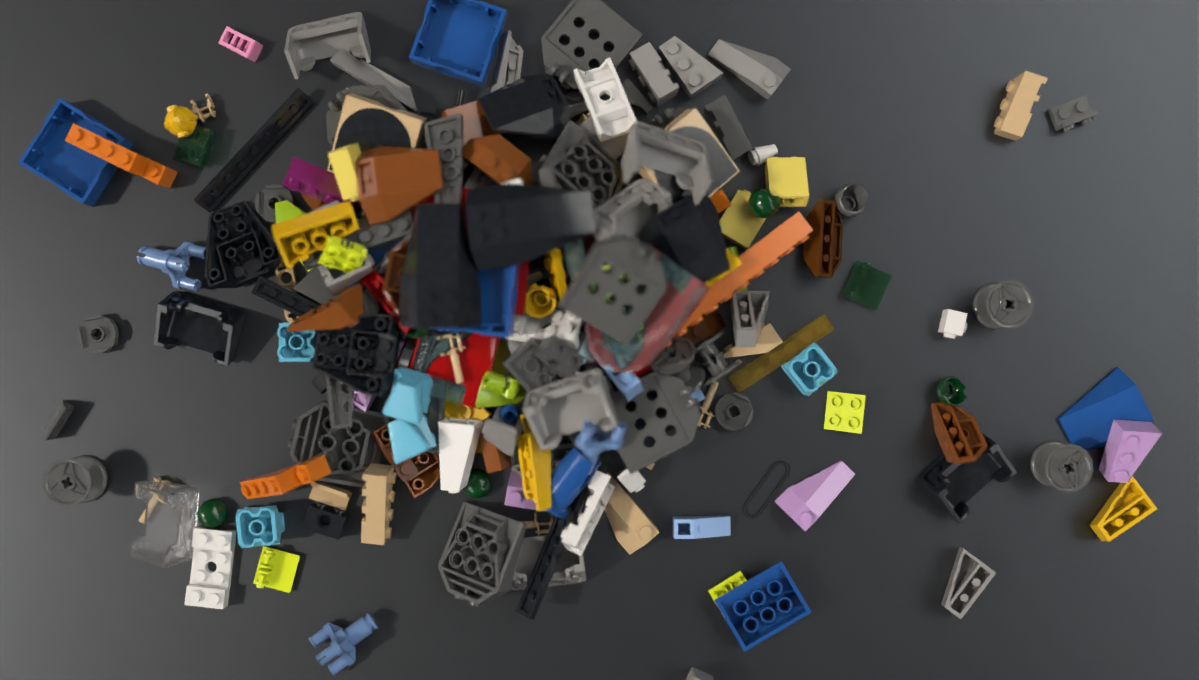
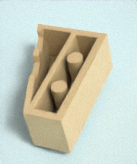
[994,71,1048,141]

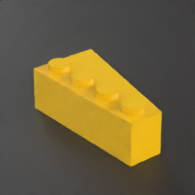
[272,200,359,270]

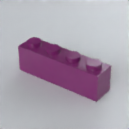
[283,157,362,215]

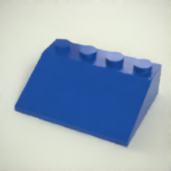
[714,561,812,652]

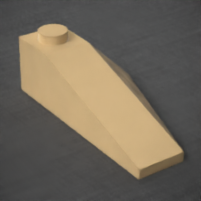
[604,472,659,555]

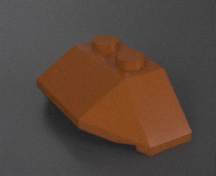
[463,134,534,186]
[931,402,988,464]

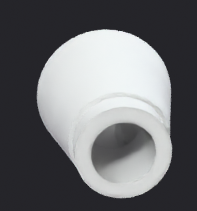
[748,144,778,166]

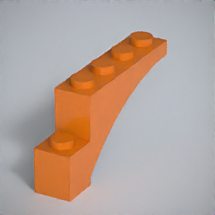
[65,123,178,189]
[240,455,332,499]

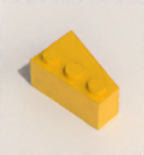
[1090,476,1157,542]

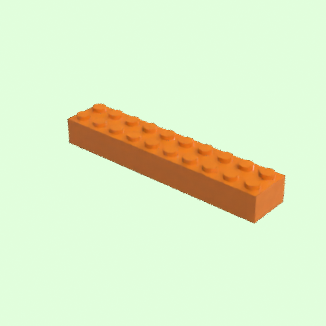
[640,212,813,348]

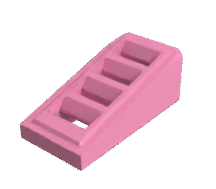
[218,26,263,62]

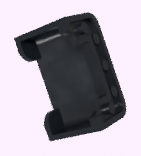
[154,291,245,366]
[920,433,1017,523]

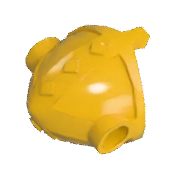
[164,105,199,138]
[525,283,557,318]

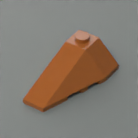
[286,283,364,332]

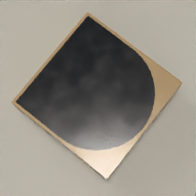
[327,93,427,173]
[639,108,740,205]

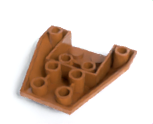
[355,146,444,225]
[373,418,445,498]

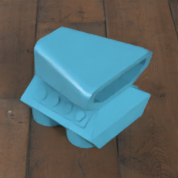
[277,323,318,362]
[781,342,838,396]
[383,367,433,424]
[388,414,437,464]
[236,505,285,548]

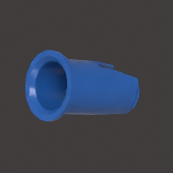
[547,447,601,518]

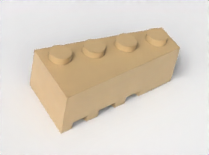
[361,463,397,545]

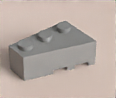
[941,547,996,619]

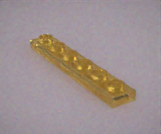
[728,314,835,393]

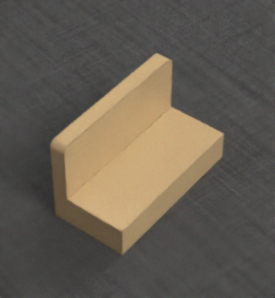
[309,480,353,511]

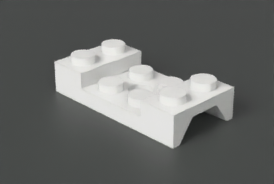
[574,57,637,142]
[504,309,583,349]
[561,470,615,556]
[184,526,237,609]

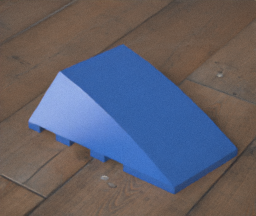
[1058,367,1154,450]

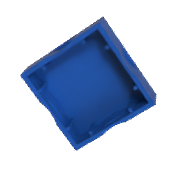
[409,0,508,88]
[18,98,133,207]
[429,259,520,338]

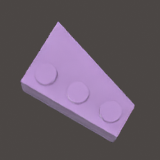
[1098,420,1162,483]

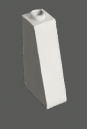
[438,417,483,493]

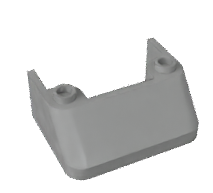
[284,12,371,79]
[622,122,713,205]
[482,372,526,457]

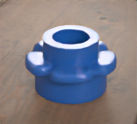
[500,404,519,423]

